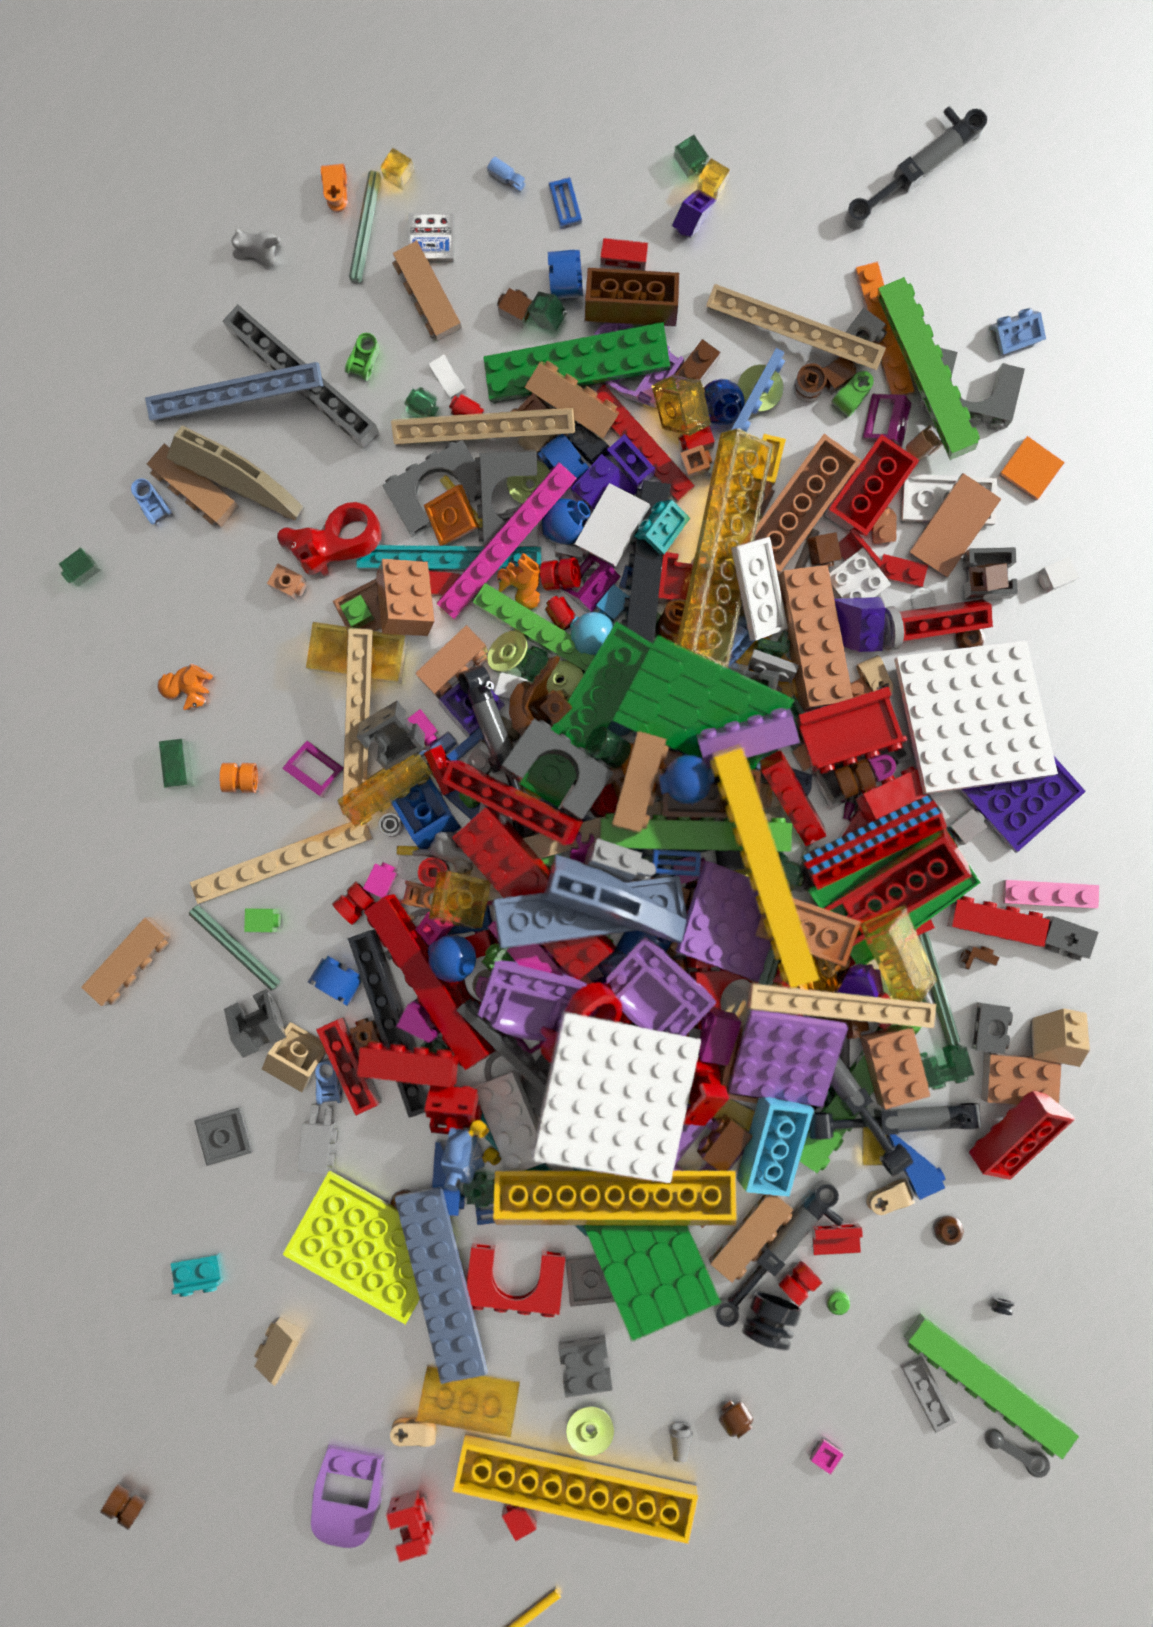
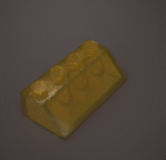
[337,752,432,827]
[860,905,937,1002]
[416,1365,520,1438]

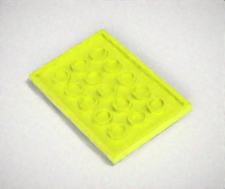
[282,1171,420,1325]

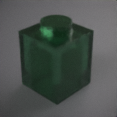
[674,135,709,179]
[527,291,568,331]
[59,547,101,586]

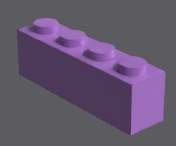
[697,708,799,768]

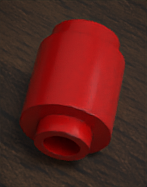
[449,394,485,415]
[545,596,576,631]

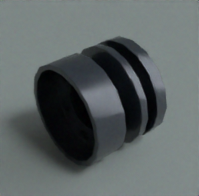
[742,1291,802,1350]

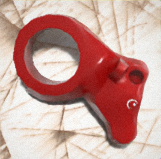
[277,502,381,577]
[540,983,622,1064]

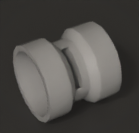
[378,813,404,837]

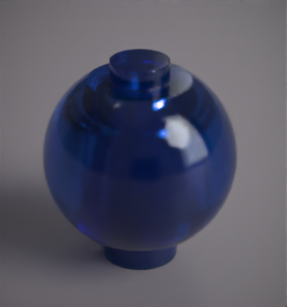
[699,379,745,426]

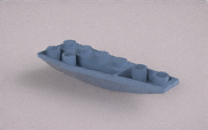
[543,855,686,943]

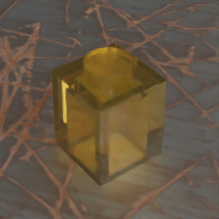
[380,147,414,190]
[697,158,730,200]

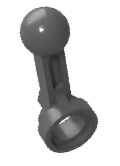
[985,1429,1050,1478]

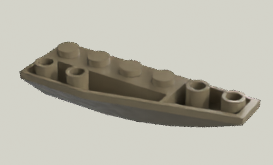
[166,425,303,521]

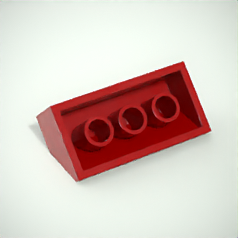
[825,434,920,536]
[969,1091,1075,1180]

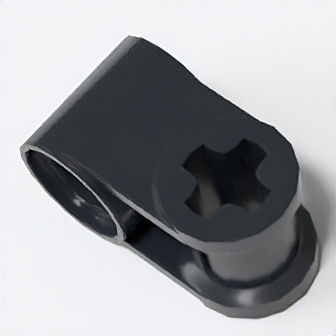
[568,424,610,465]

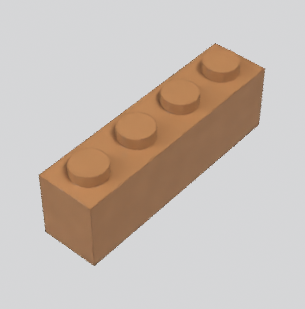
[392,240,462,341]
[525,361,619,438]
[147,443,239,528]
[612,731,669,834]
[81,917,171,1006]
[709,1194,793,1283]

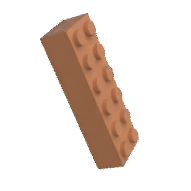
[744,434,862,576]
[778,565,853,712]

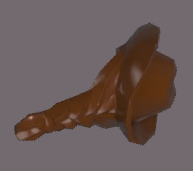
[509,655,560,736]

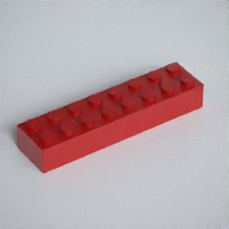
[452,806,616,980]

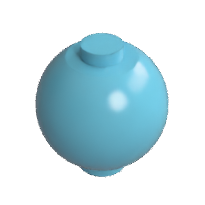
[570,612,614,656]

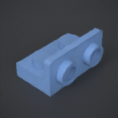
[990,308,1046,354]

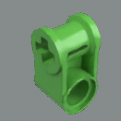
[345,332,380,381]
[831,371,874,417]

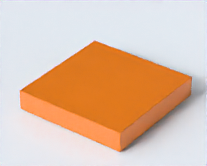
[999,436,1065,501]
[423,485,479,546]

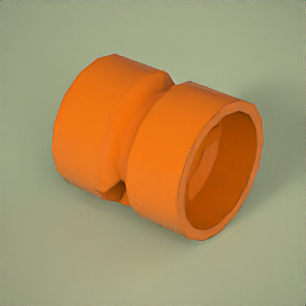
[220,763,258,793]

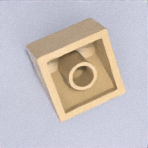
[1031,1008,1090,1067]
[262,1022,326,1092]
[254,1317,305,1386]

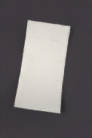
[429,354,466,398]

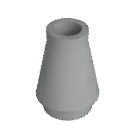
[669,1423,693,1462]

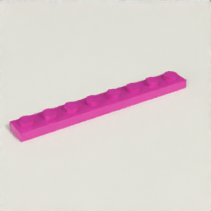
[436,462,577,619]

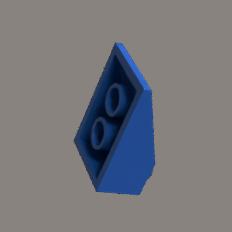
[384,766,461,849]

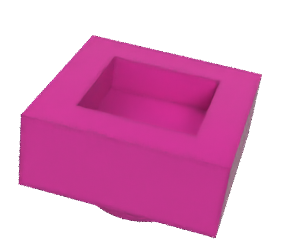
[810,1438,844,1475]

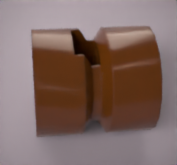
[793,363,827,403]
[655,600,694,643]
[834,759,877,799]
[100,1484,146,1530]

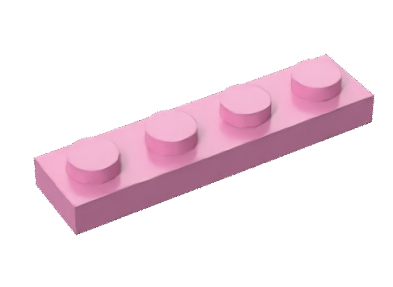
[1003,880,1099,908]

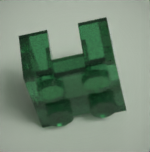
[920,1044,975,1090]

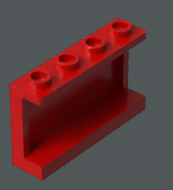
[796,687,907,774]

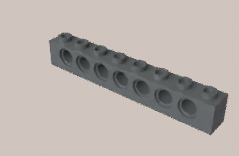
[223,304,379,449]

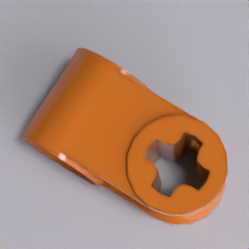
[321,164,348,212]

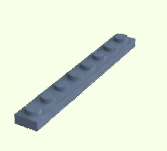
[145,362,323,421]

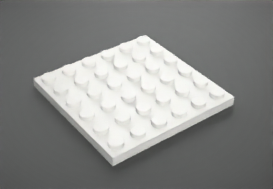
[894,640,1058,795]
[531,1012,701,1183]

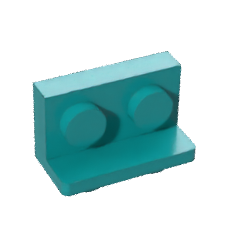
[635,499,691,554]
[170,1253,223,1297]

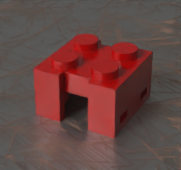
[658,552,710,609]
[683,1057,730,1126]
[424,1085,482,1137]
[386,1490,434,1562]

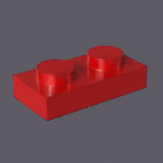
[879,554,928,589]

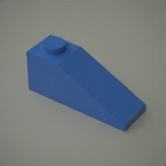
[887,1134,946,1200]
[432,1139,465,1216]

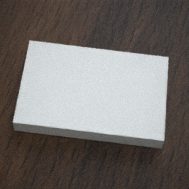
[575,483,650,567]

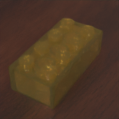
[306,622,408,684]

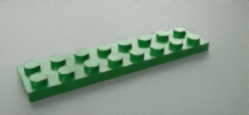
[483,322,671,403]
[519,621,653,807]

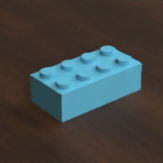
[736,1096,814,1197]

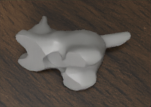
[231,229,281,268]
[412,832,473,877]

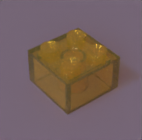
[651,375,711,436]
[428,871,491,929]

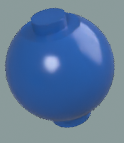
[541,498,590,545]
[659,755,715,804]
[428,935,476,983]

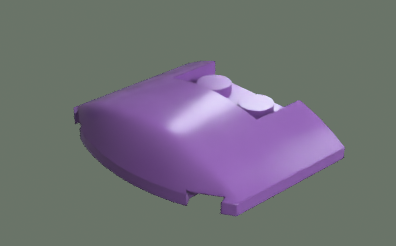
[606,937,716,1036]
[478,961,587,1041]

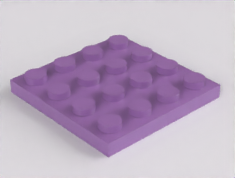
[676,861,771,982]
[729,1009,847,1107]

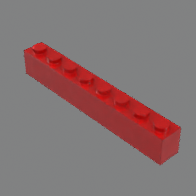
[364,894,495,1070]

